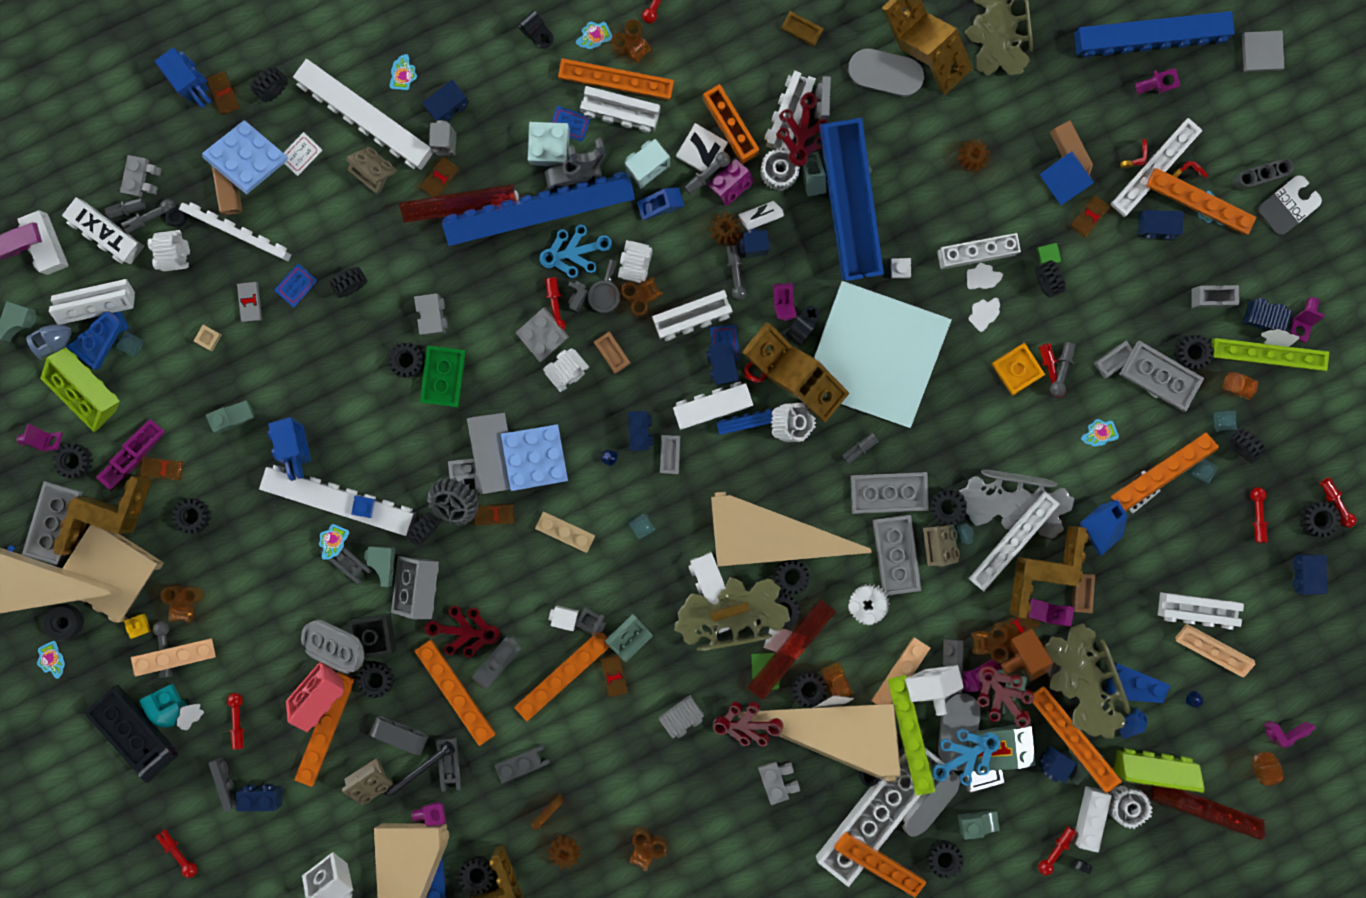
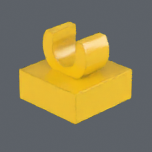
[124,614,151,639]

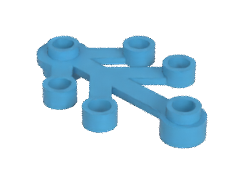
[539,225,612,279]
[932,729,1000,786]

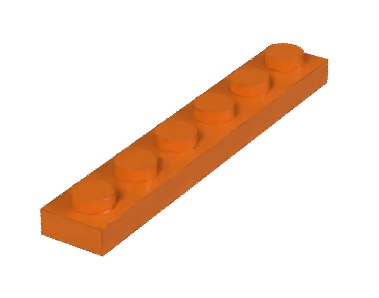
[558,58,674,101]
[1145,168,1257,235]
[1111,433,1219,512]
[514,632,610,721]
[415,639,496,746]
[294,671,356,787]
[1029,686,1122,793]
[834,831,927,898]

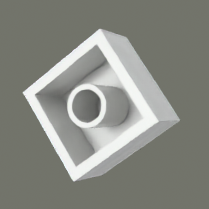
[906,665,964,716]
[302,852,353,898]

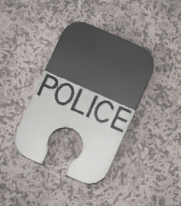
[1258,176,1322,235]

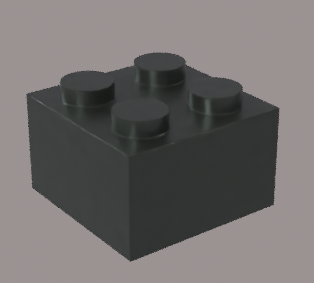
[347,613,396,658]

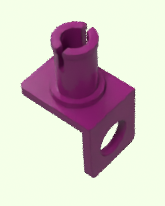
[1135,68,1180,95]
[1289,297,1325,343]
[17,424,63,452]
[412,802,446,826]

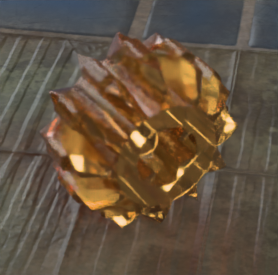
[958,139,991,172]
[709,212,742,245]
[1222,372,1259,399]
[1252,752,1283,786]
[548,836,581,870]

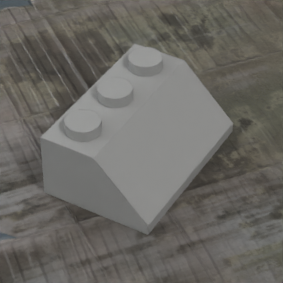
[391,556,439,619]

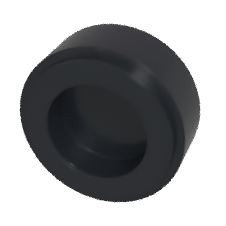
[165,207,187,228]
[1072,858,1093,874]

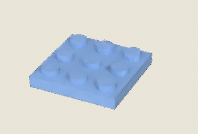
[202,120,288,195]
[501,424,568,491]

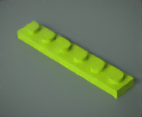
[1211,338,1329,371]
[887,675,936,796]

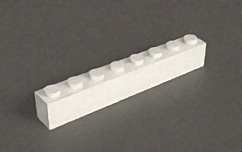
[293,59,434,170]
[259,465,417,536]

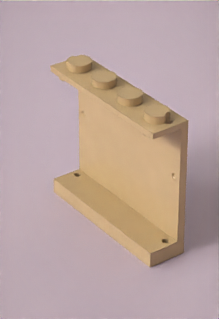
[62,525,164,623]

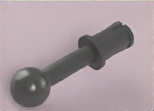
[683,152,731,195]
[121,199,176,234]
[726,245,747,301]
[1050,342,1076,397]
[153,621,172,678]

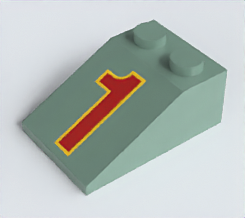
[969,724,1036,772]

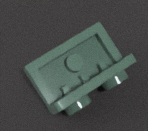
[605,614,653,662]

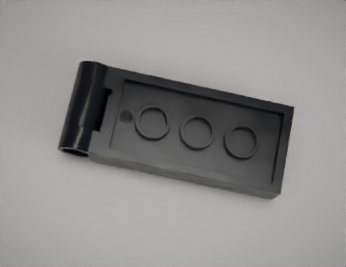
[84,685,178,783]

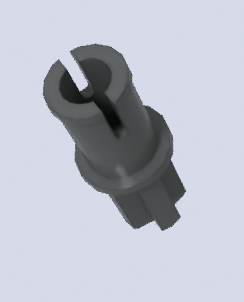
[105,197,146,218]
[843,433,879,464]

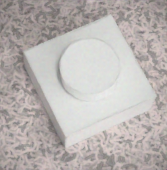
[890,258,911,279]

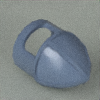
[26,325,71,361]

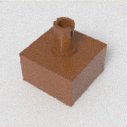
[1001,629,1053,681]

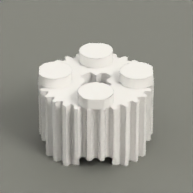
[760,148,800,191]
[148,230,190,271]
[618,240,653,283]
[543,348,589,392]
[771,403,816,442]
[848,584,890,625]
[1108,784,1153,829]

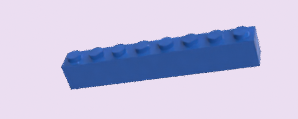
[1074,11,1235,58]

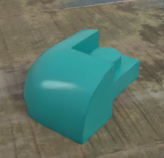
[139,683,188,728]

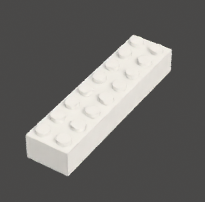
[816,745,945,887]

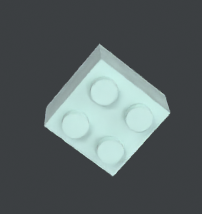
[528,122,570,166]
[625,139,670,189]

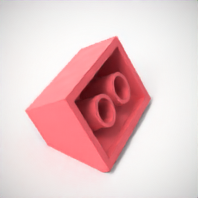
[286,662,344,732]

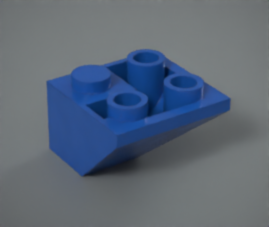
[1080,500,1128,556]

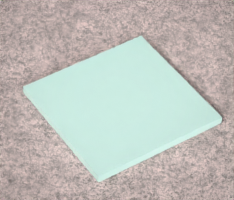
[814,281,952,428]

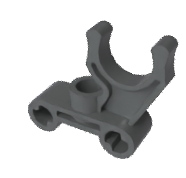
[545,139,606,192]
[472,635,522,690]

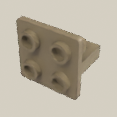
[346,147,397,194]
[923,524,960,567]
[342,758,394,805]

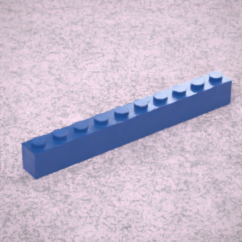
[442,172,635,246]

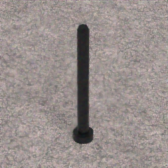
[386,741,455,797]

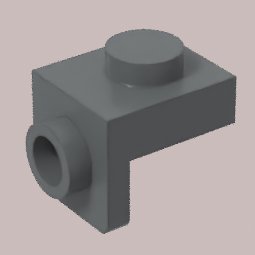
[575,608,606,637]

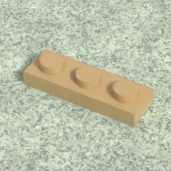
[535,511,596,553]

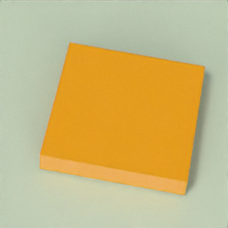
[991,343,1045,395]

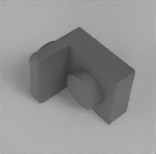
[568,281,588,313]

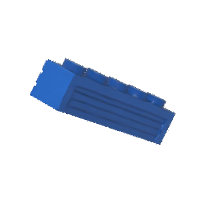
[716,408,773,435]

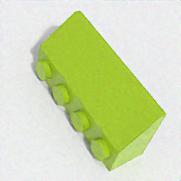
[40,347,120,432]
[1114,748,1204,792]

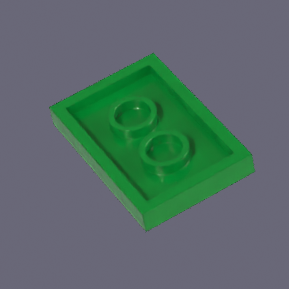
[420,345,466,408]

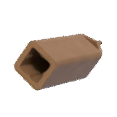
[1050,120,1093,176]
[212,166,243,216]

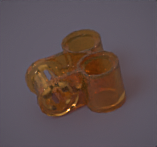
[611,19,653,64]
[621,277,663,318]
[160,585,204,623]
[971,622,1010,663]
[821,661,853,697]
[628,827,667,872]

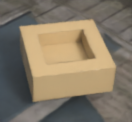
[194,325,222,351]

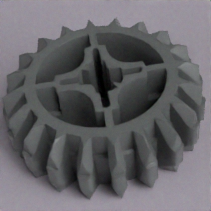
[427,477,479,526]

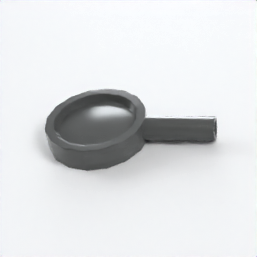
[588,260,620,314]

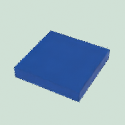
[1039,151,1094,205]

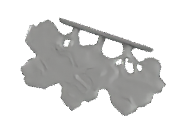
[959,470,1074,539]

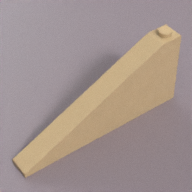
[711,492,871,567]
[0,548,122,613]
[738,704,900,782]
[374,823,449,898]

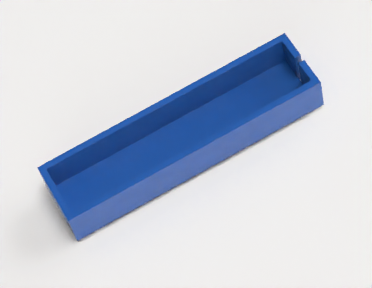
[819,118,884,281]

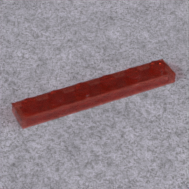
[399,184,517,223]
[747,599,836,701]
[1152,785,1265,840]

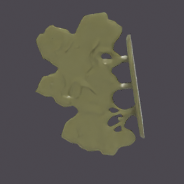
[964,0,1033,75]
[674,577,790,651]
[1044,623,1130,739]

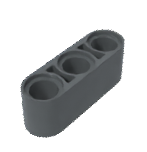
[1232,159,1294,191]
[369,716,428,755]

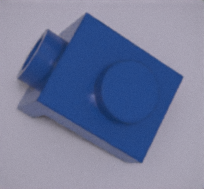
[1118,708,1148,739]

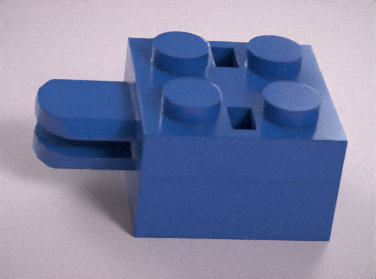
[155,47,212,108]
[268,417,311,481]

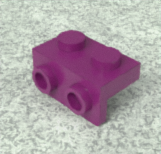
[707,159,754,206]

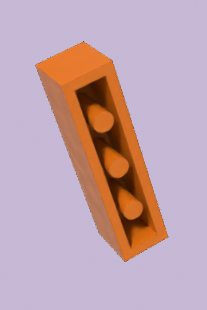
[703,84,760,165]

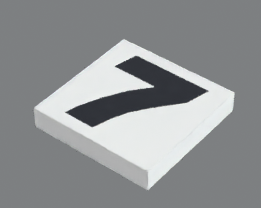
[676,123,728,172]
[738,201,784,230]

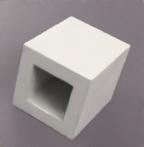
[548,605,579,631]

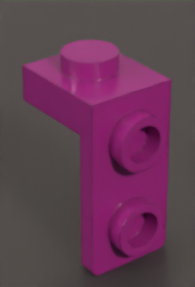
[773,283,797,321]
[1027,598,1074,627]
[962,658,1001,693]
[1263,721,1316,748]

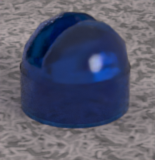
[601,450,617,466]
[1186,691,1204,708]

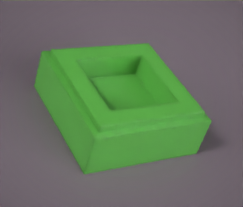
[1037,243,1061,264]

